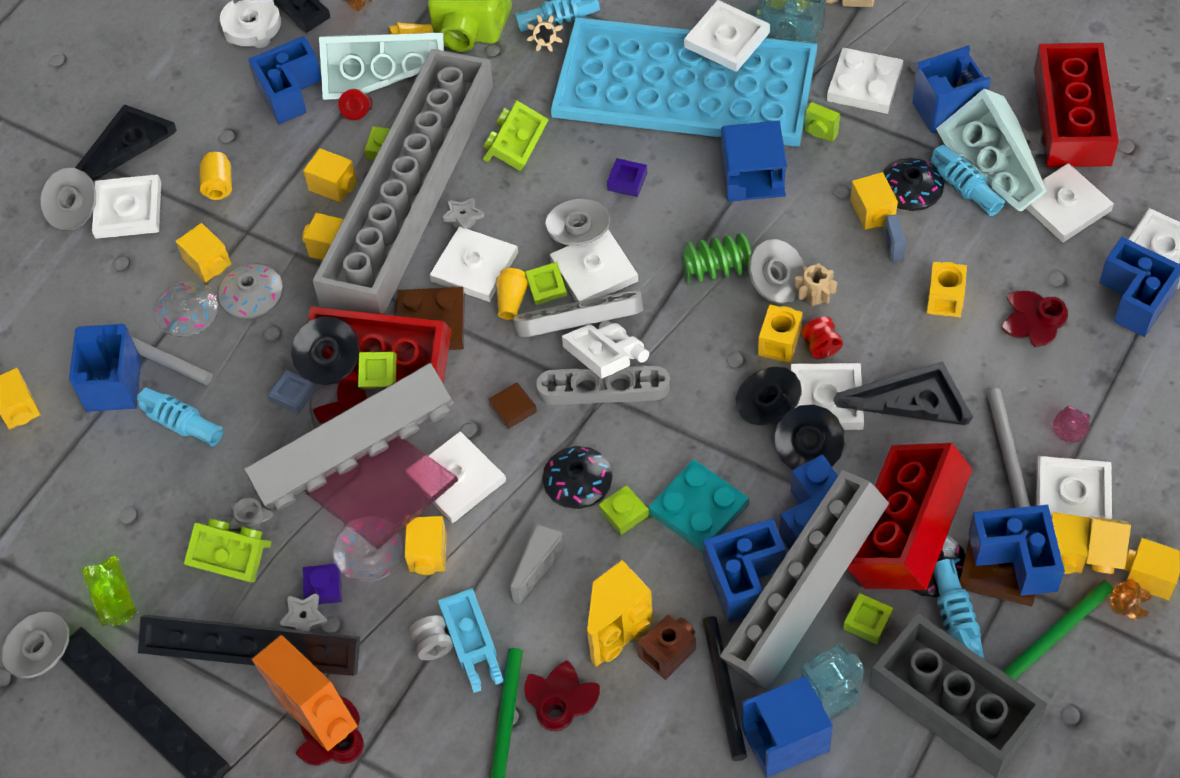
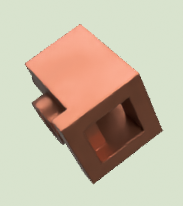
[637,614,696,680]

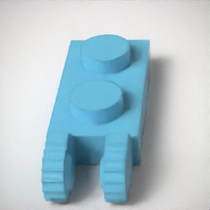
[438,588,504,693]

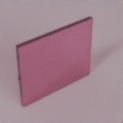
[304,436,459,549]

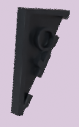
[75,104,177,181]
[833,361,973,425]

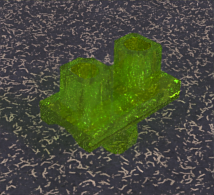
[81,554,137,627]

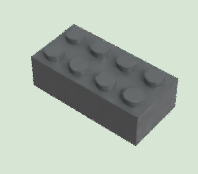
[869,613,1047,778]

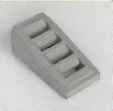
[510,524,564,605]

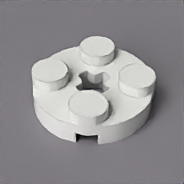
[220,0,281,48]

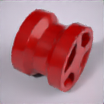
[801,317,843,359]

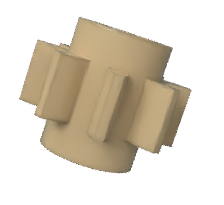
[527,14,563,52]
[795,263,837,306]

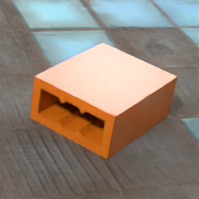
[252,635,358,751]

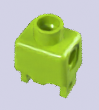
[427,0,512,52]

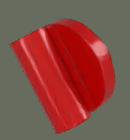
[338,89,373,120]

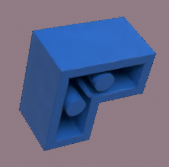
[248,36,322,124]
[1099,236,1180,337]
[779,455,838,550]
[968,504,1065,596]
[703,519,786,623]

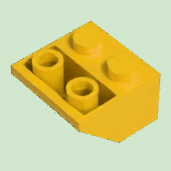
[587,560,653,667]

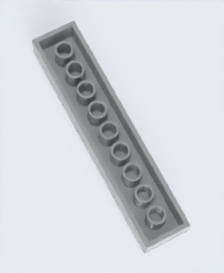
[313,49,493,315]

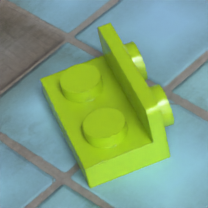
[482,100,549,171]
[184,518,272,582]

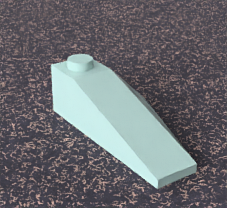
[319,33,444,100]
[936,89,1047,211]

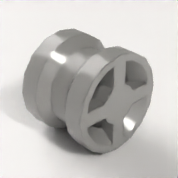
[409,615,453,661]

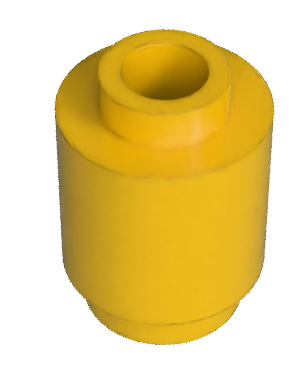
[199,152,232,200]

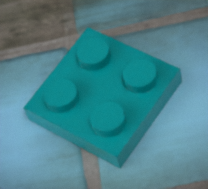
[648,459,749,553]

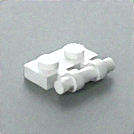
[562,320,649,379]

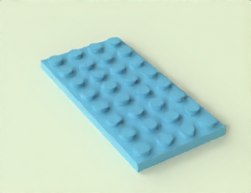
[551,17,818,147]

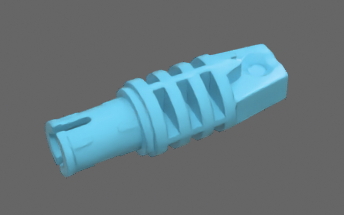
[515,0,600,32]
[931,144,1005,216]
[137,387,223,447]
[933,559,984,658]

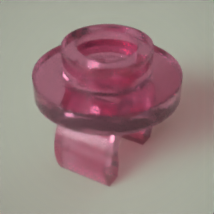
[1053,406,1090,443]

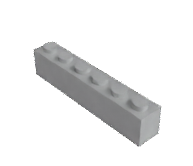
[245,363,454,510]
[720,470,889,690]

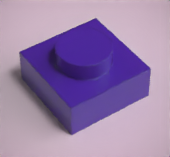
[607,158,647,197]
[303,563,342,605]

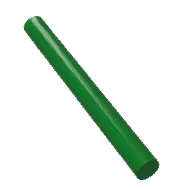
[1002,580,1114,680]
[490,648,523,778]

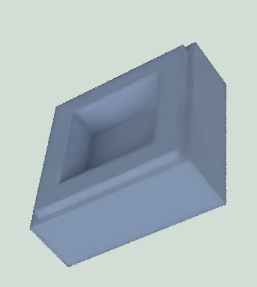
[883,214,906,262]
[268,370,317,414]

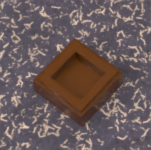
[489,382,537,429]

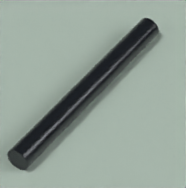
[703,616,747,761]

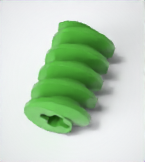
[682,233,752,285]

